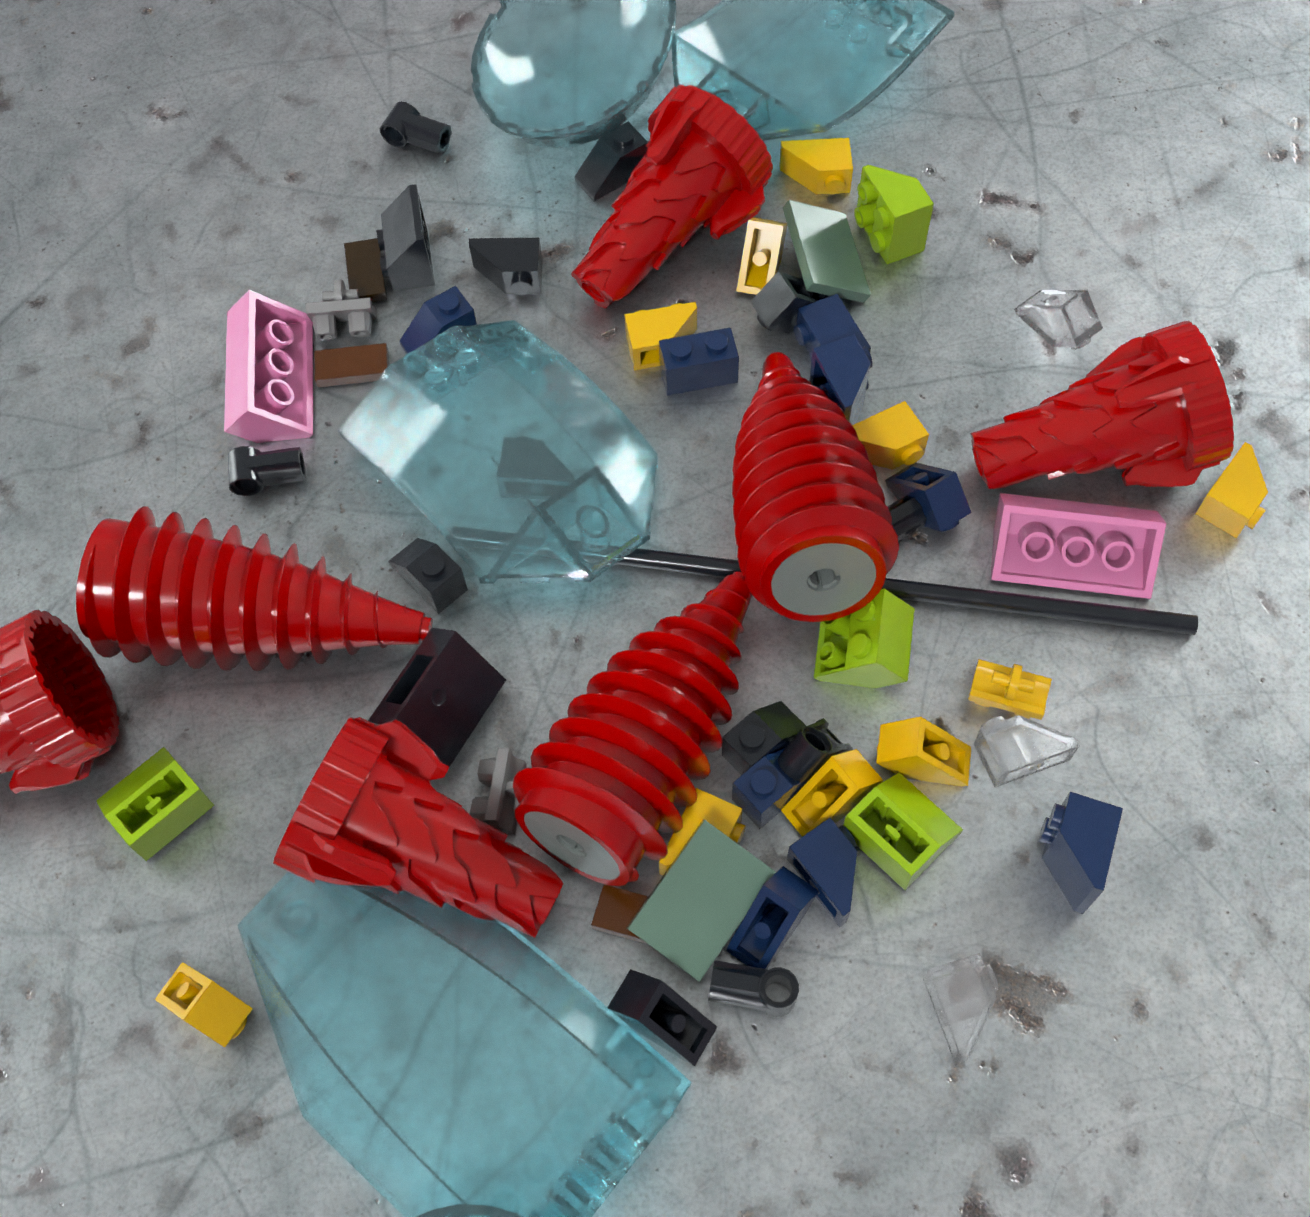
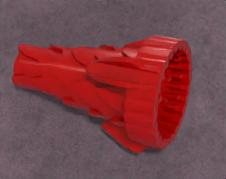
[571,85,773,309]
[970,321,1234,489]
[0,610,119,794]
[273,717,563,939]

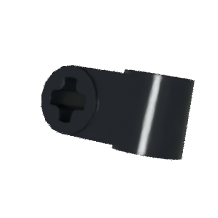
[778,718,853,782]

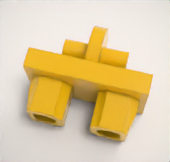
[968,659,1052,720]

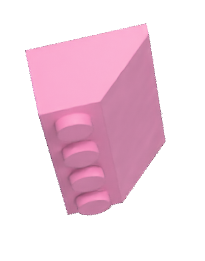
[224,290,313,443]
[991,493,1167,599]

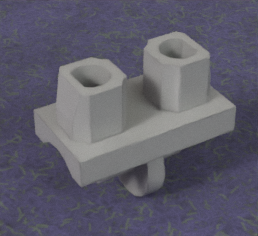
[305,280,377,340]
[470,748,527,834]

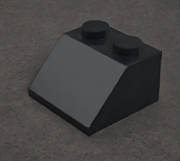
[376,184,435,291]

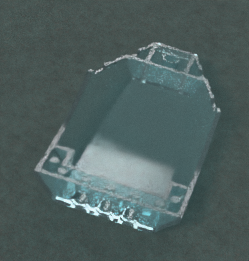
[237,872,692,1217]

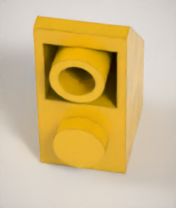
[624,302,697,371]

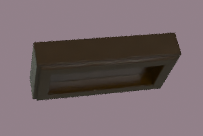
[344,238,387,302]

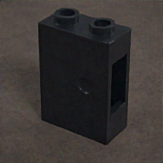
[368,628,506,766]

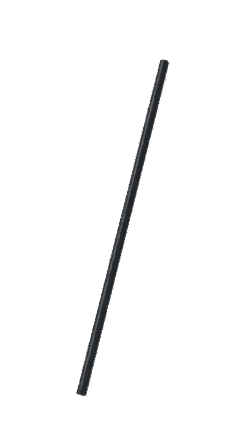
[451,526,1198,635]

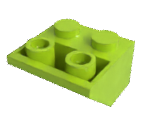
[854,165,934,265]
[814,589,915,689]
[96,747,214,861]
[843,772,963,890]

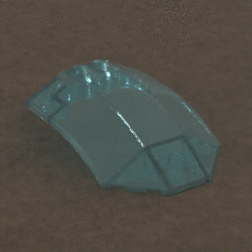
[670,0,955,141]
[339,320,658,584]

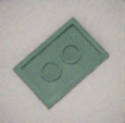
[783,200,871,303]
[627,820,776,982]

